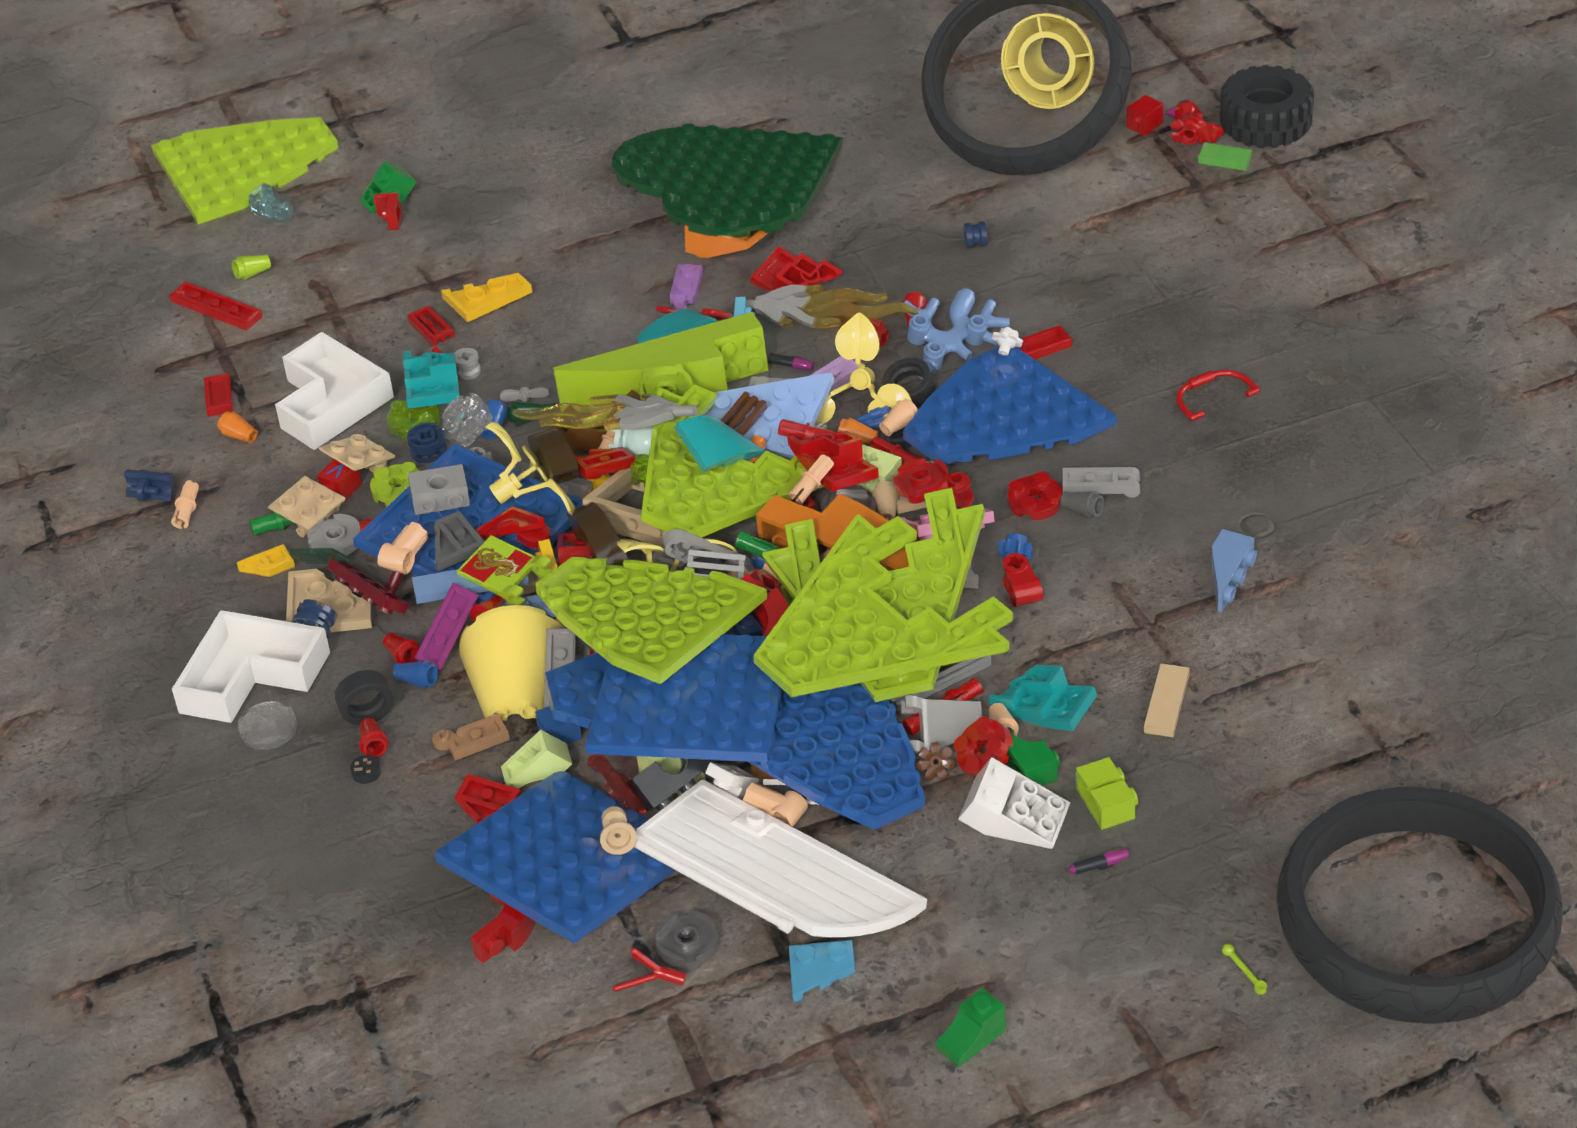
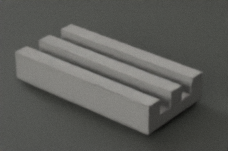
[686,550,746,579]

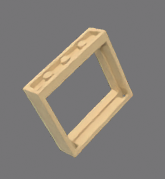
[583,463,681,547]

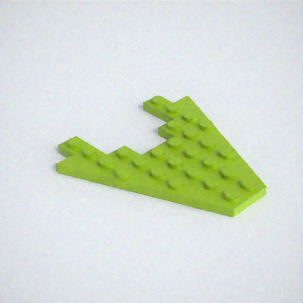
[640,384,824,538]
[762,488,985,702]
[754,514,1013,697]

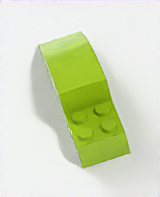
[553,312,768,415]

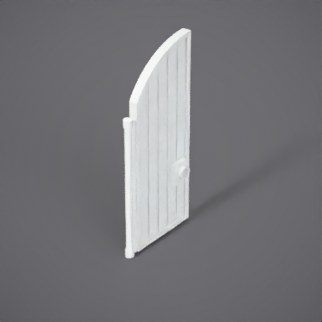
[634,779,927,937]

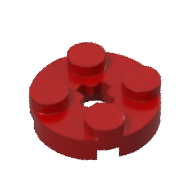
[893,458,949,504]
[1007,472,1063,520]
[953,716,1012,777]

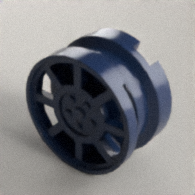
[407,423,447,463]
[292,599,337,639]

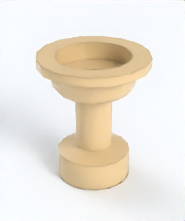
[600,806,637,855]

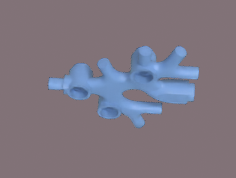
[901,288,1010,380]

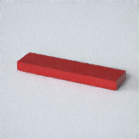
[169,281,263,331]

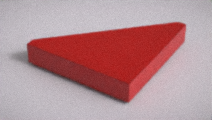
[475,506,545,539]

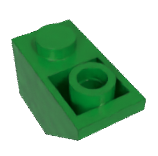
[360,161,416,214]

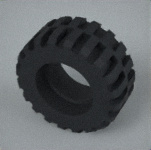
[1220,65,1314,148]

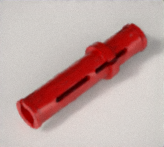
[901,677,983,737]

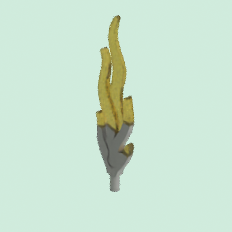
[746,285,918,328]
[513,394,697,431]

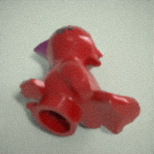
[1166,100,1224,145]

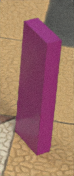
[414,583,478,672]

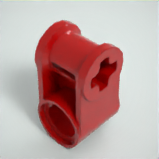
[1002,553,1043,608]

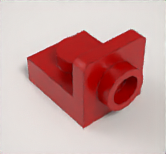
[374,193,402,230]

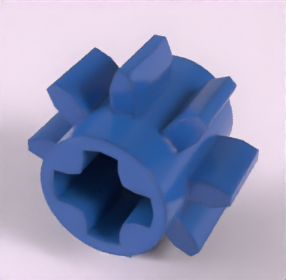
[997,533,1033,562]

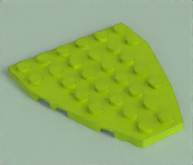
[151,117,339,225]
[535,557,767,684]

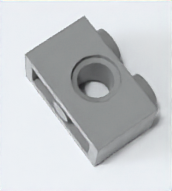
[408,464,470,515]

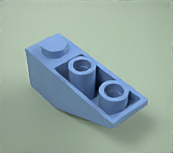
[1211,529,1257,613]

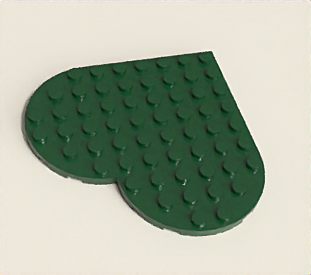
[612,123,842,237]

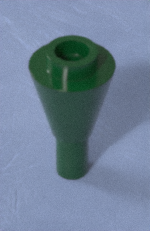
[507,401,557,427]

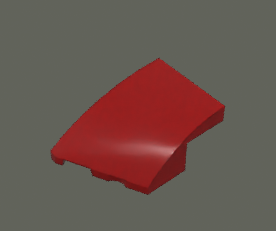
[750,246,843,291]
[787,431,879,492]

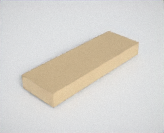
[1144,664,1190,737]

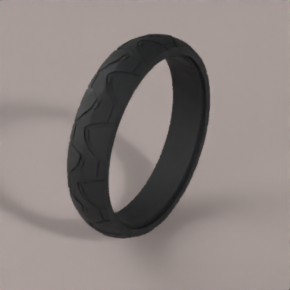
[921,0,1131,175]
[1277,787,1563,1024]

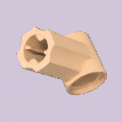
[378,522,428,574]
[743,783,808,827]

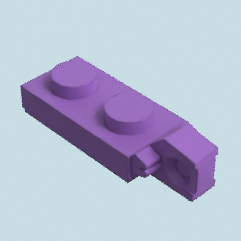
[670,264,703,310]

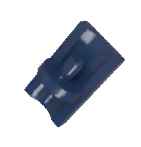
[124,469,175,502]

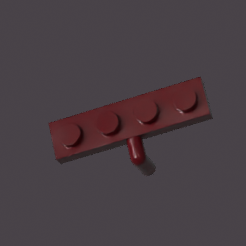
[327,558,409,615]

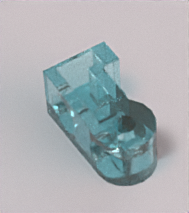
[249,183,295,223]

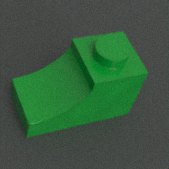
[1006,729,1060,786]
[936,988,1006,1067]

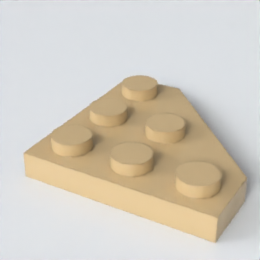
[286,569,372,633]

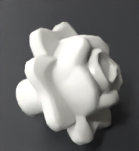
[992,327,1023,355]

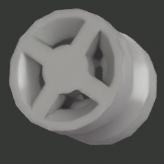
[455,348,481,380]

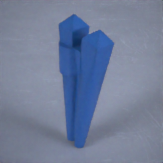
[855,405,891,428]

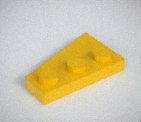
[441,273,532,322]

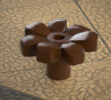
[916,742,955,780]

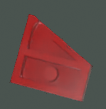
[572,447,636,480]
[454,774,522,824]

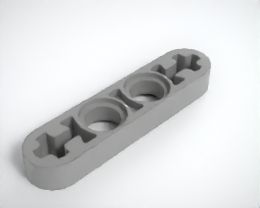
[662,529,755,572]

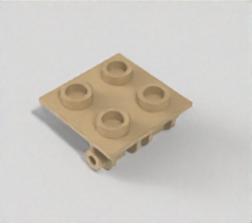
[319,434,395,472]
[268,476,346,537]

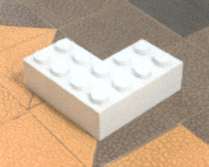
[275,332,394,450]
[172,610,330,723]

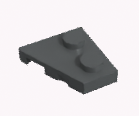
[434,511,484,571]

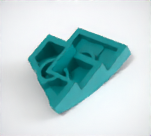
[637,308,717,343]
[403,351,460,408]
[674,415,764,472]
[988,664,1097,731]

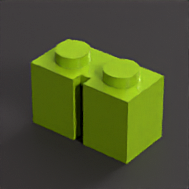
[1076,757,1138,830]

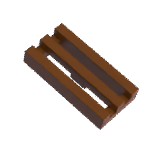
[720,391,768,436]

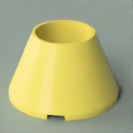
[1001,13,1094,109]

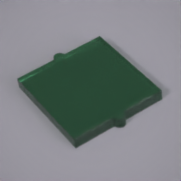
[289,548,350,564]

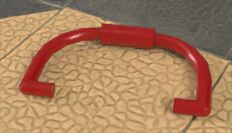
[656,306,733,321]
[1176,370,1260,421]

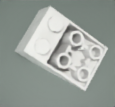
[958,757,1070,849]

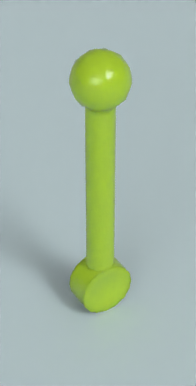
[1222,943,1267,995]

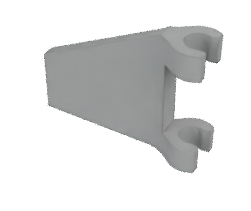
[900,695,982,759]

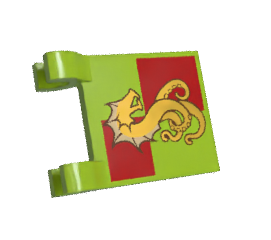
[457,535,553,605]

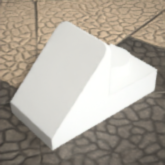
[706,762,760,800]

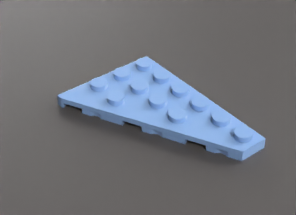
[705,373,834,460]

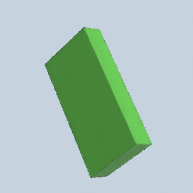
[1198,143,1252,171]

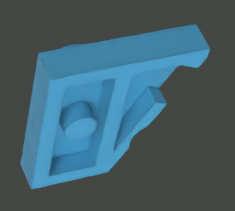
[789,940,855,1002]

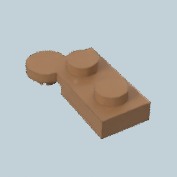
[432,713,510,761]

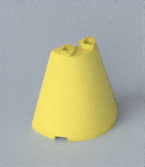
[459,605,567,721]

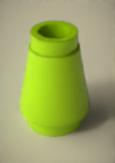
[232,254,271,280]

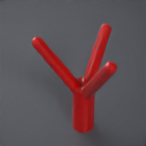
[613,948,687,991]

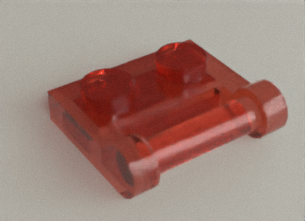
[587,754,647,815]

